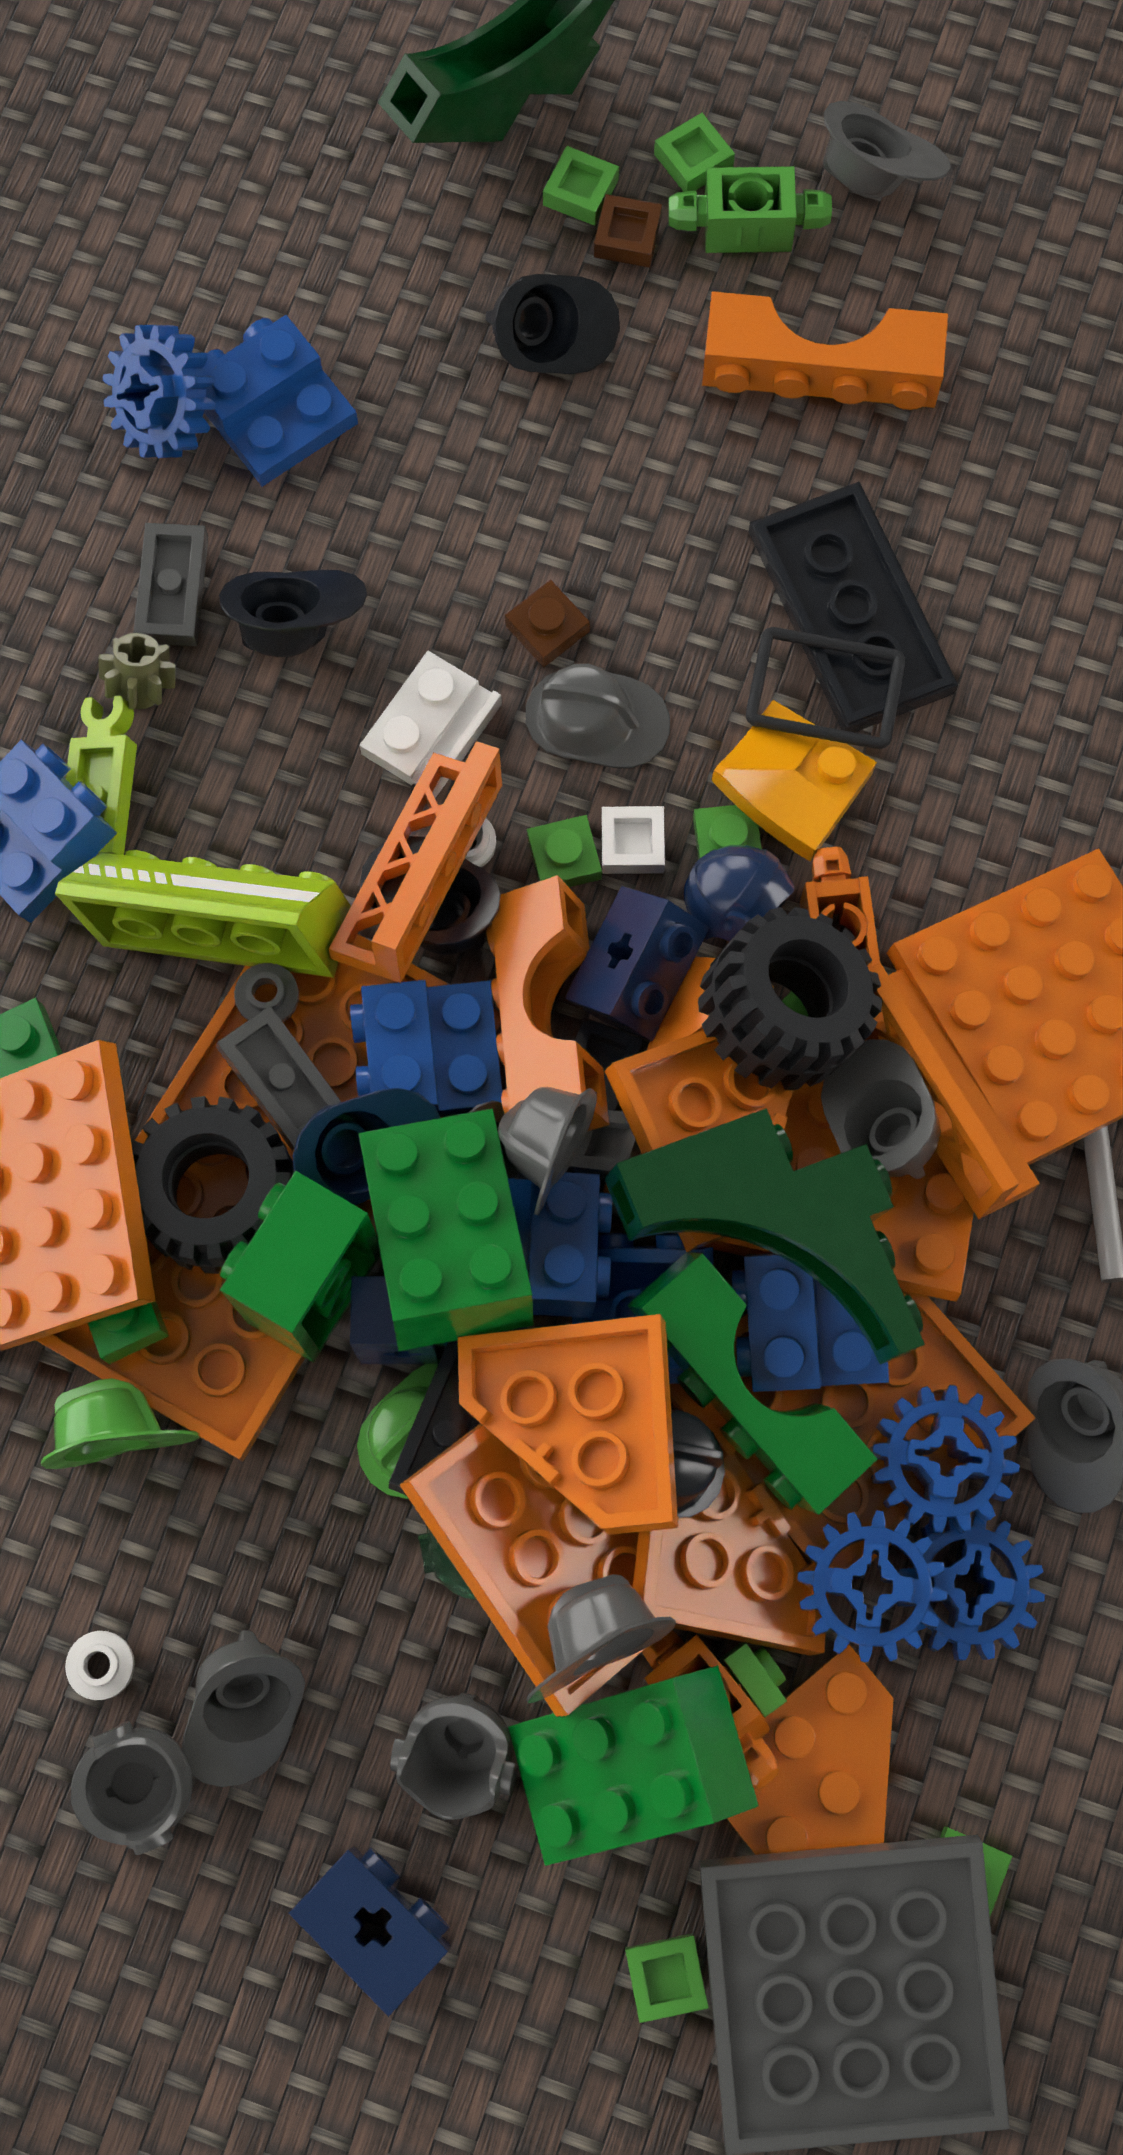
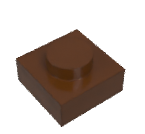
[594,194,662,268]
[505,579,590,667]

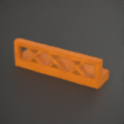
[329,741,502,983]
[866,963,1040,1220]

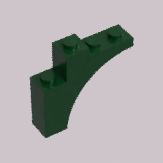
[378,0,615,143]
[604,1108,925,1365]

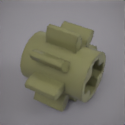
[98,633,176,709]

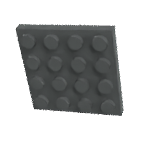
[699,1835,1010,2155]

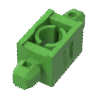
[668,166,832,253]

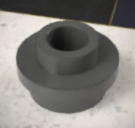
[234,963,299,1022]

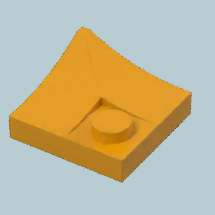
[711,700,877,862]

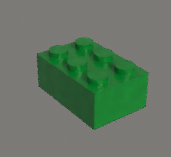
[358,1108,534,1351]
[220,1171,381,1363]
[508,1665,759,1866]

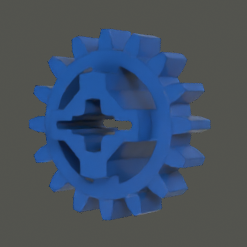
[103,325,216,459]
[869,1385,1020,1535]
[797,1510,948,1663]
[897,1514,1045,1661]

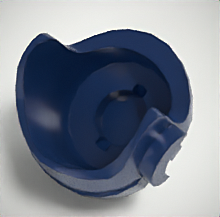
[684,845,794,942]

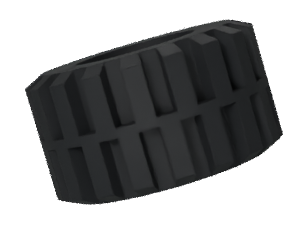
[698,907,882,1091]
[132,1096,294,1274]

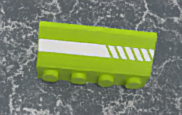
[55,850,351,978]

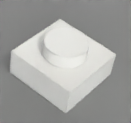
[602,806,665,874]

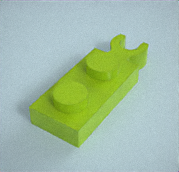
[65,696,137,855]

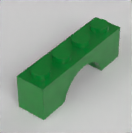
[627,1252,878,1515]

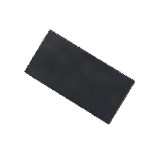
[749,481,958,733]

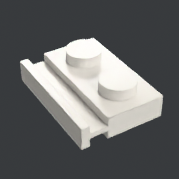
[359,651,502,798]

